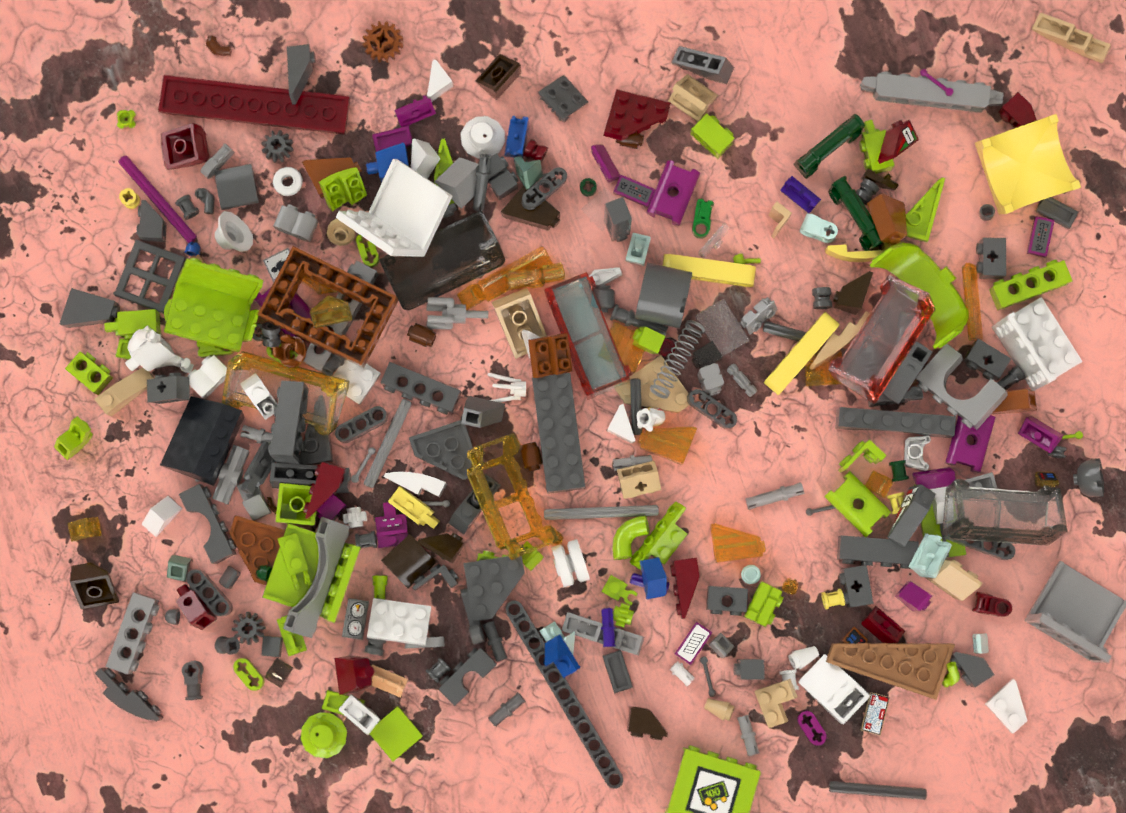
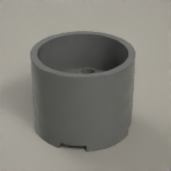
[635,262,692,329]

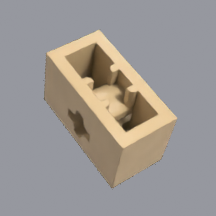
[617,461,661,499]

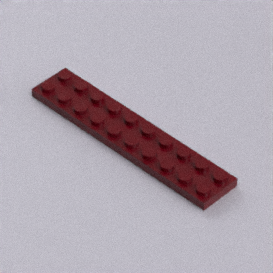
[158,75,350,135]

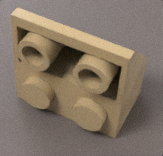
[925,558,982,601]

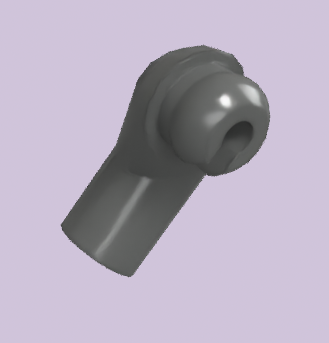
[195,188,215,214]

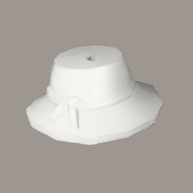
[461,116,505,159]
[215,211,253,252]

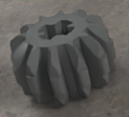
[261,130,294,163]
[232,612,266,645]

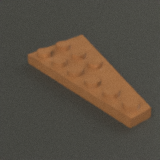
[826,643,955,700]

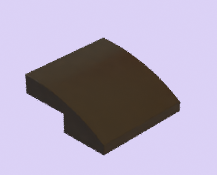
[381,534,437,588]

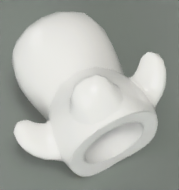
[637,407,666,432]

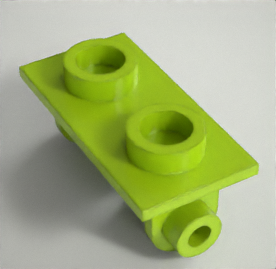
[277,616,307,656]

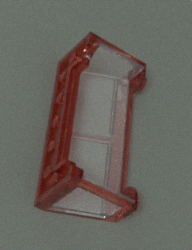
[829,275,936,404]

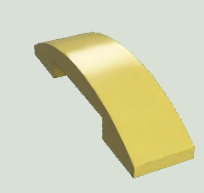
[825,241,904,262]

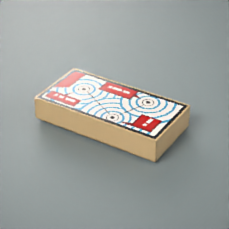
[860,692,890,735]

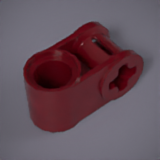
[972,592,1012,617]

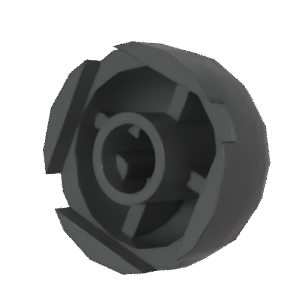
[1073,458,1104,497]

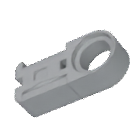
[200,143,234,179]
[405,637,445,649]

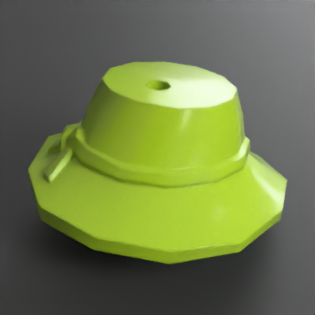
[301,712,347,758]

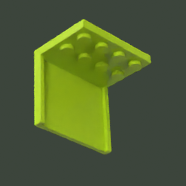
[164,258,264,352]
[262,523,361,623]

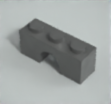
[438,648,497,706]

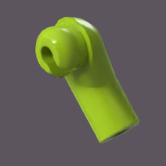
[942,662,960,688]

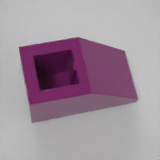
[895,581,932,612]

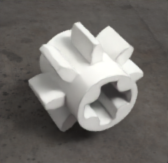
[343,507,367,528]

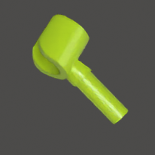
[733,253,761,264]

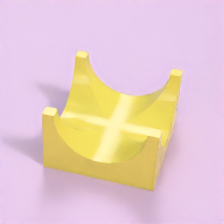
[975,114,1081,214]

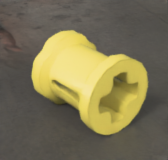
[119,188,140,209]
[887,492,905,515]
[821,589,845,610]

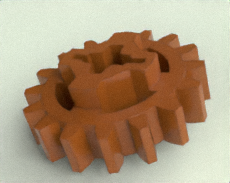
[363,21,403,63]

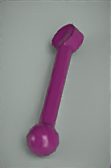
[920,69,953,96]

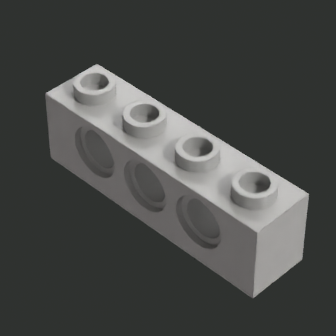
[106,592,160,674]

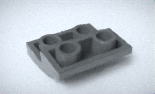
[214,164,259,210]

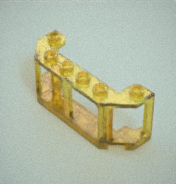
[467,433,559,560]

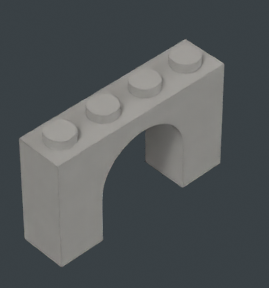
[916,343,1008,430]

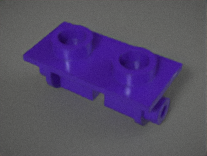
[780,176,821,214]

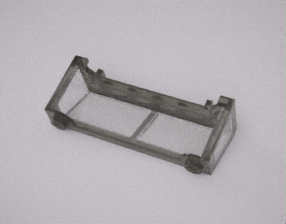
[942,479,1068,546]

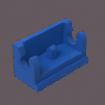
[504,116,529,158]

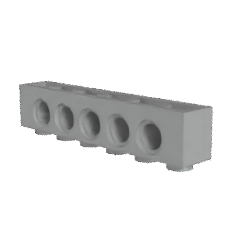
[303,261,379,374]

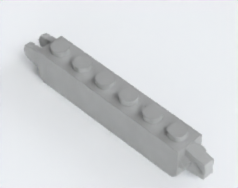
[859,72,1003,113]

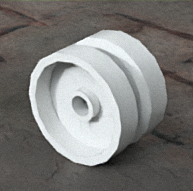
[551,539,590,587]

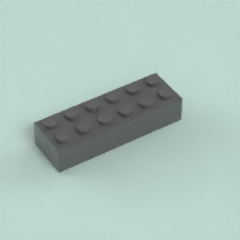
[532,373,585,494]

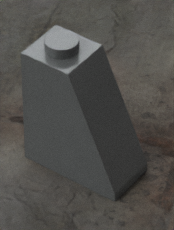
[59,288,120,328]

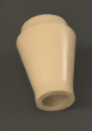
[704,698,735,721]

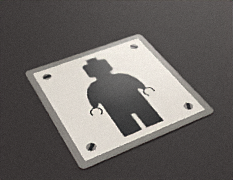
[263,248,290,282]

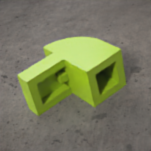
[54,416,93,460]

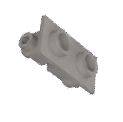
[739,297,778,335]

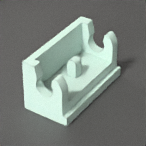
[909,534,952,578]

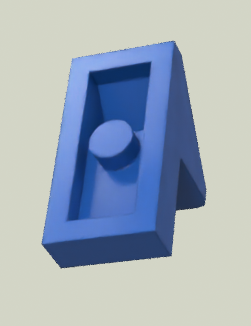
[545,634,581,678]

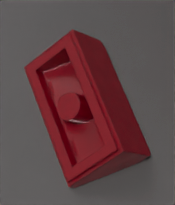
[861,606,905,643]

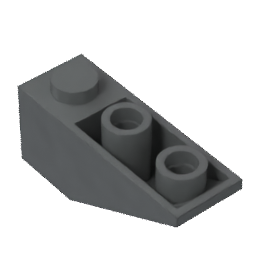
[882,341,933,404]
[449,474,501,534]

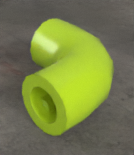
[612,516,649,560]

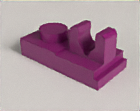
[394,95,436,127]

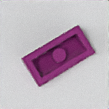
[591,144,620,183]
[1018,416,1063,453]
[912,467,956,489]

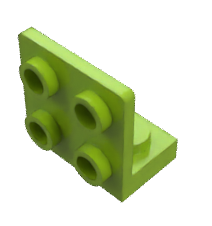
[838,439,887,473]

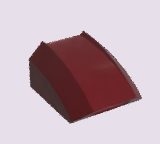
[161,123,210,170]

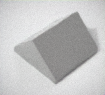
[435,157,479,209]

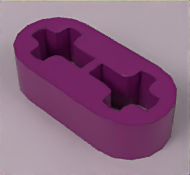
[797,711,826,745]

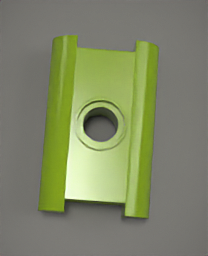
[824,471,891,537]

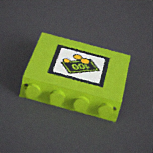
[665,745,761,813]

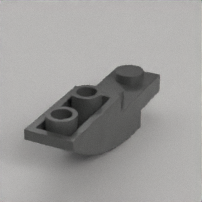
[95,667,164,721]

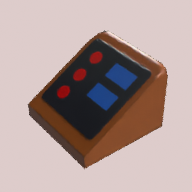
[841,626,868,643]

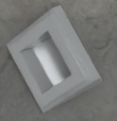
[708,633,734,658]

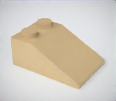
[492,288,547,359]

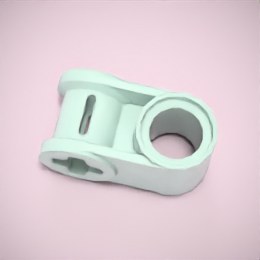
[799,213,838,243]

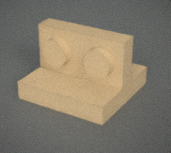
[668,74,718,122]

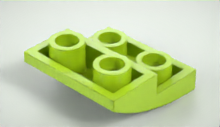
[319,167,367,211]

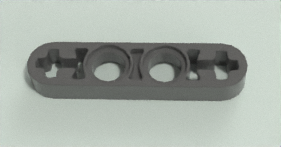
[942,523,1016,560]

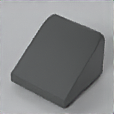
[219,566,240,589]
[261,636,283,657]

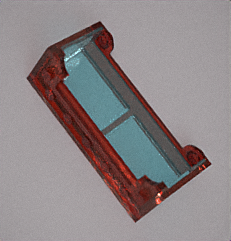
[544,272,632,400]

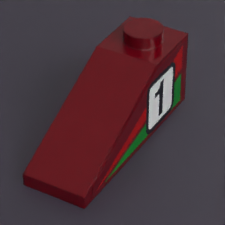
[878,119,919,164]

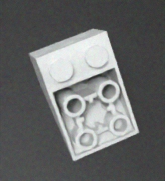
[798,654,870,724]

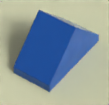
[640,557,667,599]

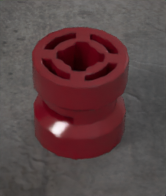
[523,139,548,163]

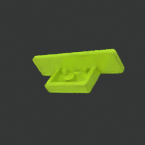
[629,502,688,569]

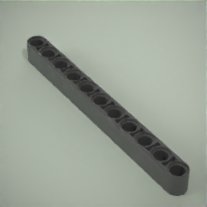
[506,601,623,789]

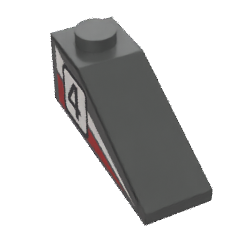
[887,484,936,547]

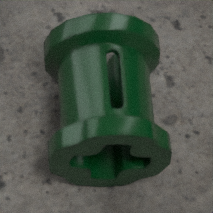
[889,460,909,482]

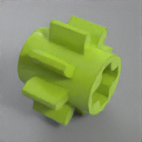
[613,603,634,627]

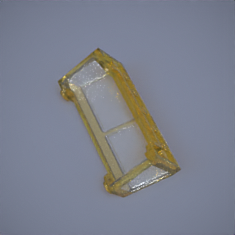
[222,351,350,435]

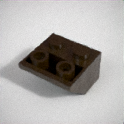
[627,706,668,740]

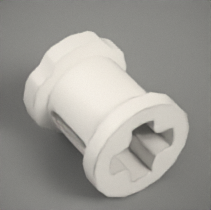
[779,669,799,690]

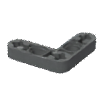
[460,588,485,644]

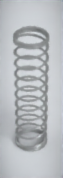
[650,320,705,399]

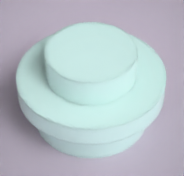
[741,565,761,584]

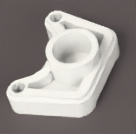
[904,435,931,471]

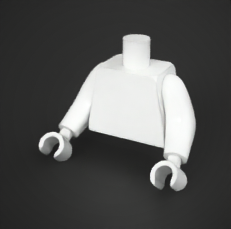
[125,325,194,373]

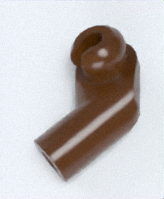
[206,35,231,56]

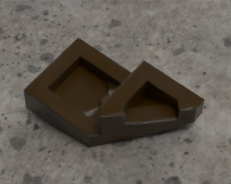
[861,168,899,190]

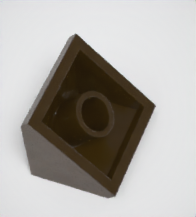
[475,54,521,100]

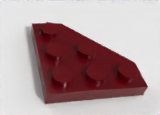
[603,89,671,141]

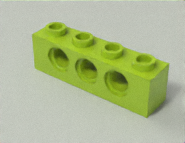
[989,259,1073,311]

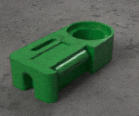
[692,199,714,239]

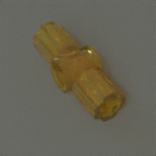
[506,263,565,290]

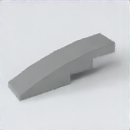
[561,612,645,656]

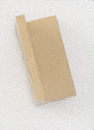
[768,202,792,238]

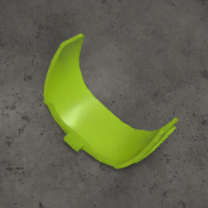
[869,243,969,349]

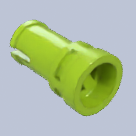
[372,575,388,600]

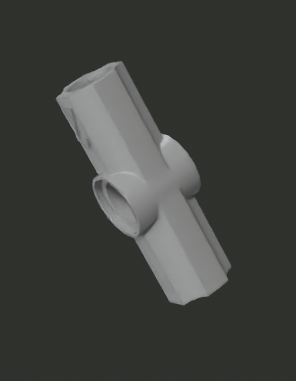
[212,445,249,505]

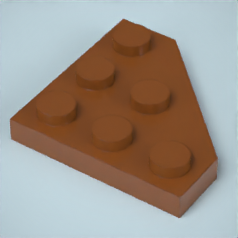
[229,515,285,585]

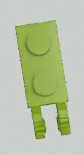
[277,533,312,590]

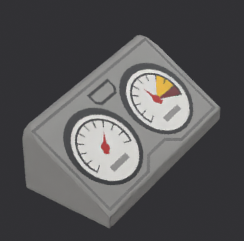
[342,598,369,640]

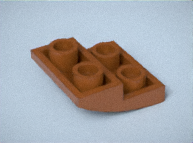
[528,333,572,378]

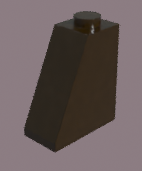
[501,186,561,231]

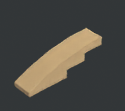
[1032,13,1111,64]
[809,311,872,370]

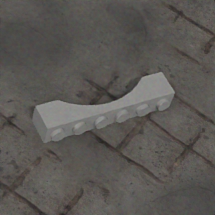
[283,517,350,638]

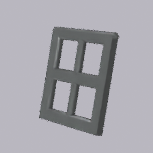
[113,240,186,314]

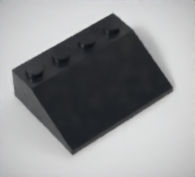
[160,396,244,486]

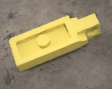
[388,486,439,529]

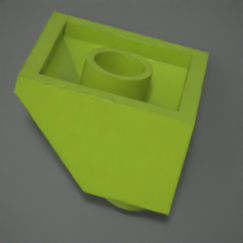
[276,483,316,526]

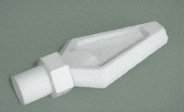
[578,267,622,288]

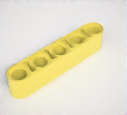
[662,254,756,287]
[764,312,840,395]

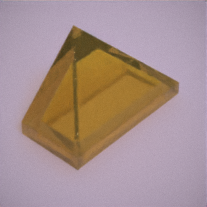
[310,296,353,328]

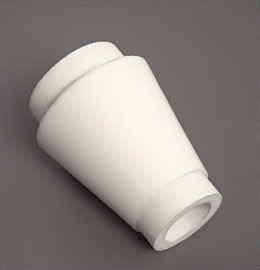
[788,646,819,669]

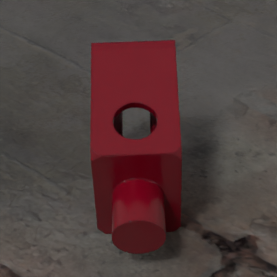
[176,584,217,630]
[334,655,375,695]

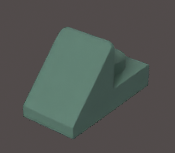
[514,156,543,189]

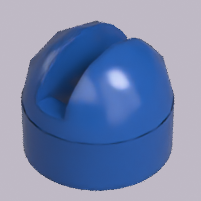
[185,242,201,256]

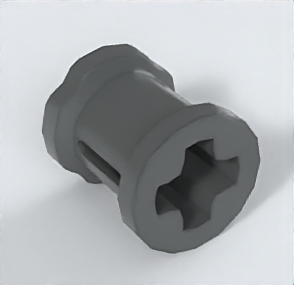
[175,195,199,220]
[355,531,377,550]
[215,636,240,655]
[426,657,451,683]

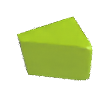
[514,541,544,571]

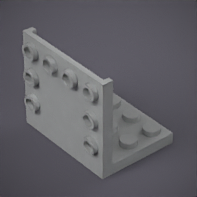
[1024,561,1126,663]

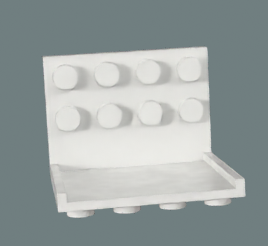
[336,159,452,257]
[992,297,1083,391]

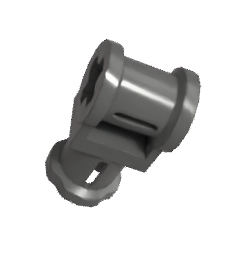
[182,661,204,700]

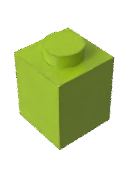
[632,326,665,354]

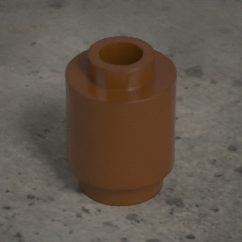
[616,132,644,149]
[407,323,437,347]
[520,442,543,472]

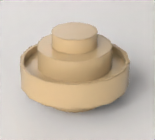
[327,219,355,246]

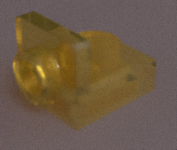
[68,517,101,542]

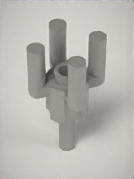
[426,297,488,330]

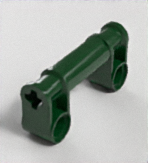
[793,114,865,179]
[828,176,884,251]

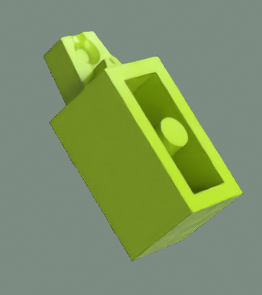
[859,120,895,174]
[104,309,161,340]

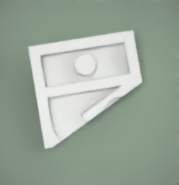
[985,679,1027,734]

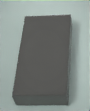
[1035,197,1079,229]
[603,650,633,693]

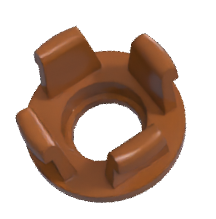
[273,334,307,368]

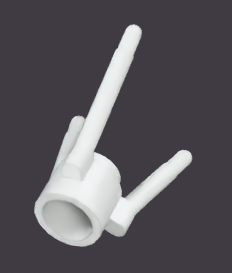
[488,373,526,403]

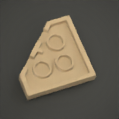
[614,355,689,413]

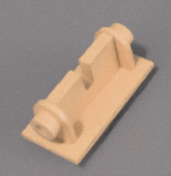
[372,664,408,698]

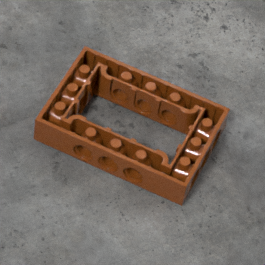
[258,246,399,368]

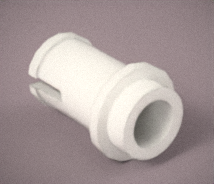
[670,661,695,687]

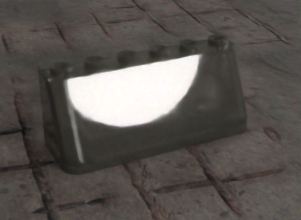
[379,210,505,310]

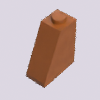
[302,157,362,199]
[867,193,907,245]
[991,389,1037,415]

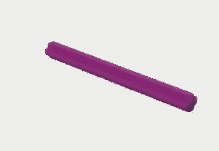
[118,155,197,243]

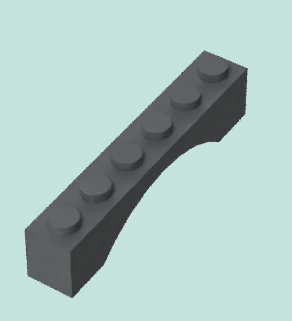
[835,407,956,438]

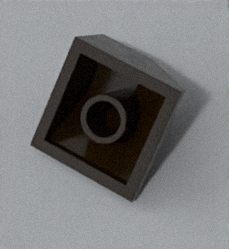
[833,271,873,315]
[417,533,465,564]
[70,563,119,609]

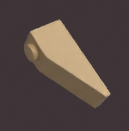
[94,367,155,417]

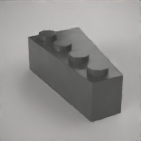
[268,381,309,465]

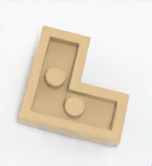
[754,678,797,728]

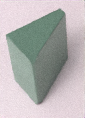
[167,555,191,581]

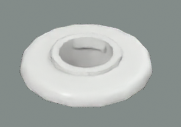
[273,167,303,196]

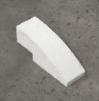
[384,472,447,498]

